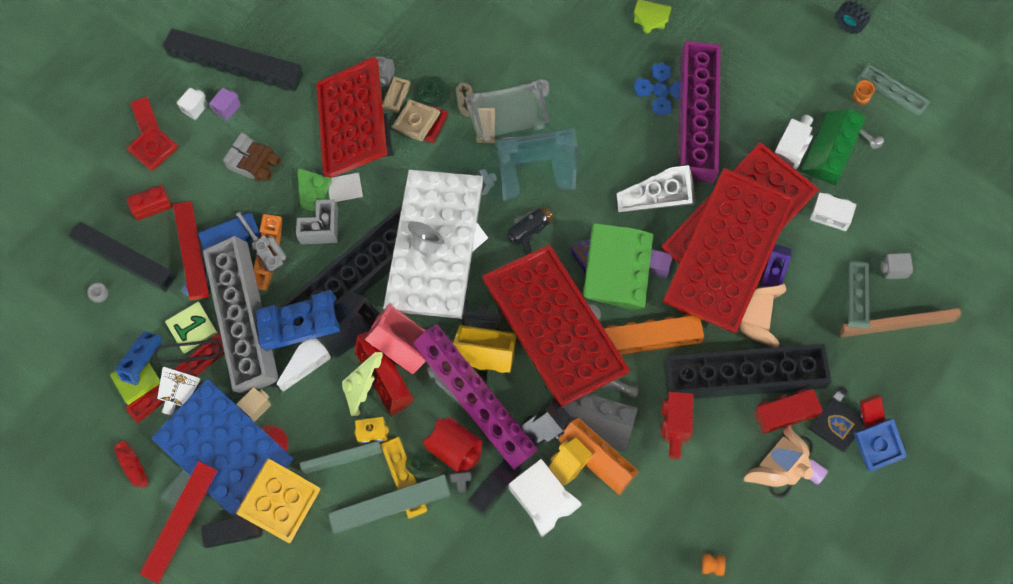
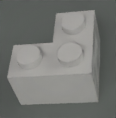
[296,199,338,244]

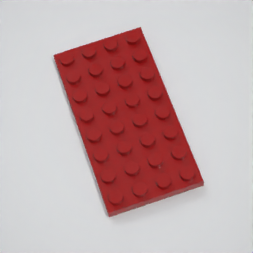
[661,142,819,264]
[663,168,795,334]
[482,244,630,408]

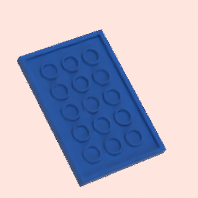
[151,378,294,518]

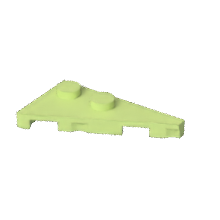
[342,352,383,416]

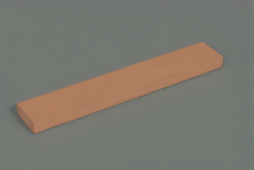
[839,308,961,337]

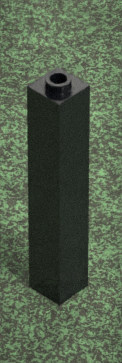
[69,221,176,293]

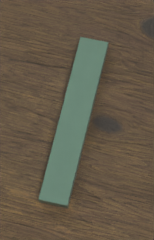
[328,475,451,534]

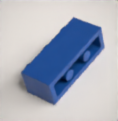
[198,213,261,250]

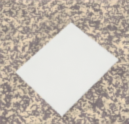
[328,173,363,202]

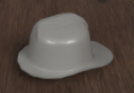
[408,222,444,258]

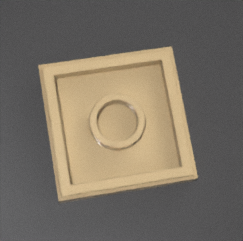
[391,99,440,142]

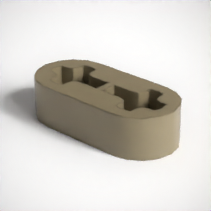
[456,83,475,117]

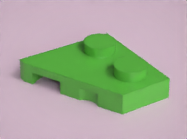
[298,168,332,212]

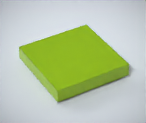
[110,361,161,405]

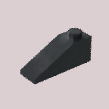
[468,459,522,518]

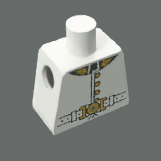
[157,367,200,415]

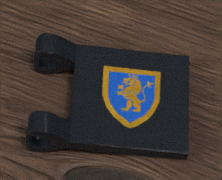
[810,386,864,453]

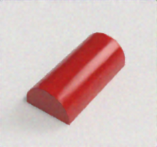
[354,332,414,417]

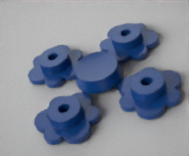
[633,62,679,116]

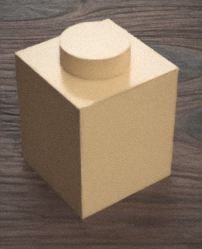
[237,387,271,421]

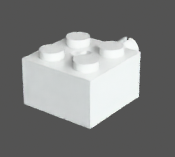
[775,115,813,169]

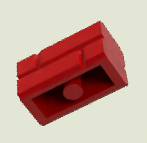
[126,184,173,221]

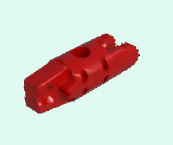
[114,440,149,488]

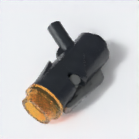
[507,207,554,254]

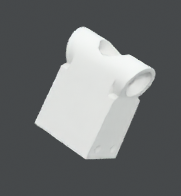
[509,459,582,537]

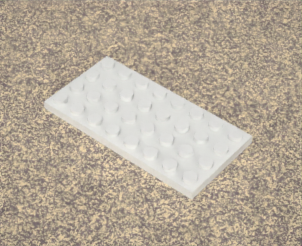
[383,170,484,319]

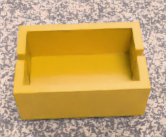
[453,325,517,373]

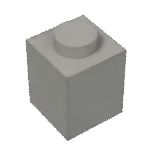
[881,253,913,279]

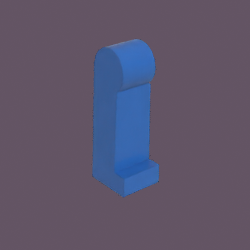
[115,332,161,385]

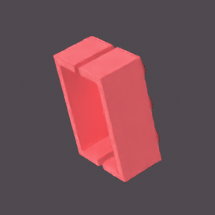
[365,304,426,374]

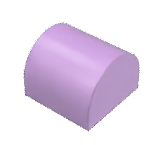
[810,459,828,485]

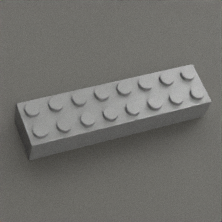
[203,236,279,395]

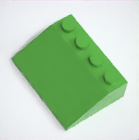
[583,223,653,311]

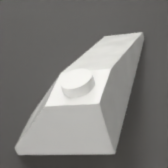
[617,165,696,212]

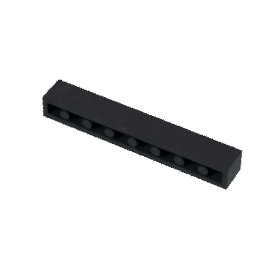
[163,28,304,92]

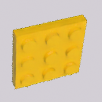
[235,458,321,543]

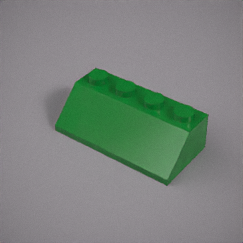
[801,109,866,186]

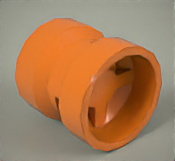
[852,80,875,105]
[701,553,725,576]

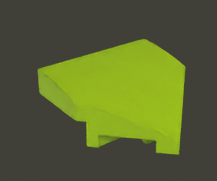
[634,0,672,34]

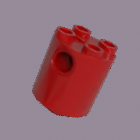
[423,416,483,473]

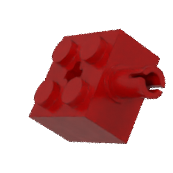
[660,392,693,459]

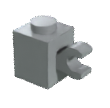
[375,56,395,87]

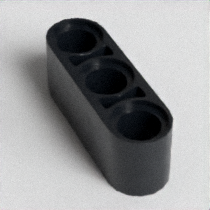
[201,517,263,548]

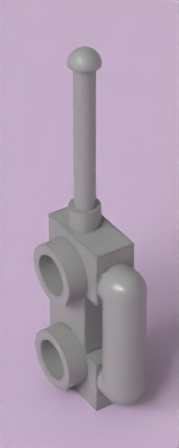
[236,212,286,273]

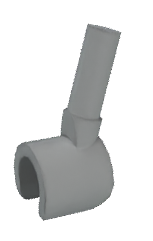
[859,129,884,149]

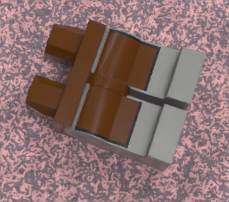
[223,133,282,182]

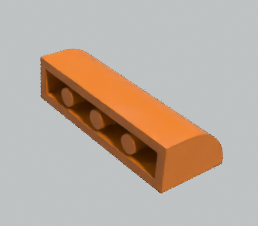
[558,418,640,496]

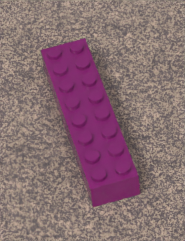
[677,41,721,183]

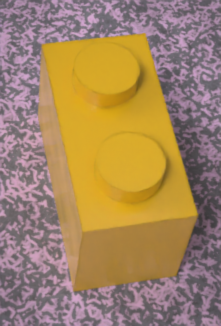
[548,437,593,486]

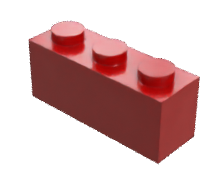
[754,389,823,435]

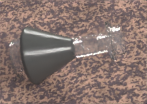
[599,379,640,399]

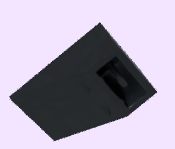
[316,291,380,358]

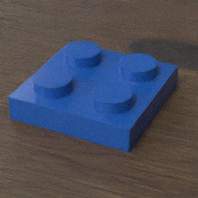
[854,418,907,472]

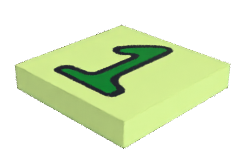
[165,301,218,354]

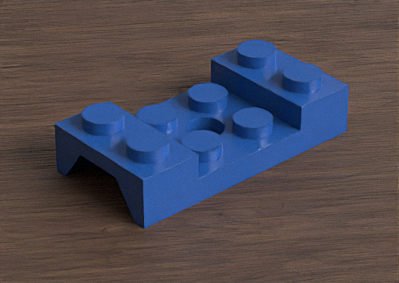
[256,290,340,351]

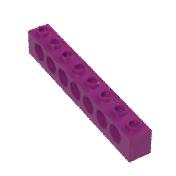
[413,324,538,469]

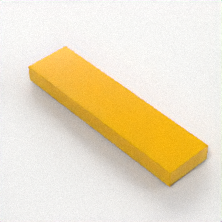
[380,437,428,519]

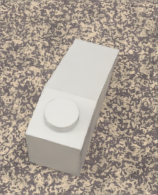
[277,338,331,391]

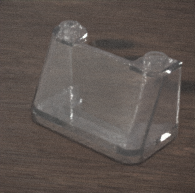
[465,80,550,142]

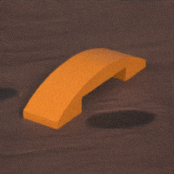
[254,214,282,291]

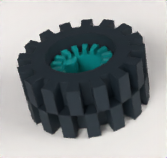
[835,0,871,34]

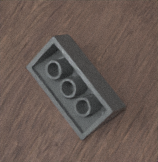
[563,394,638,452]

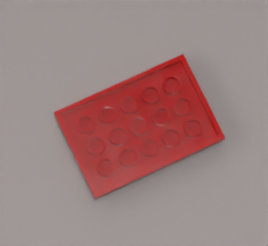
[316,57,387,178]

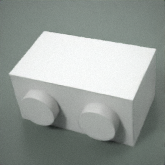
[810,193,857,231]

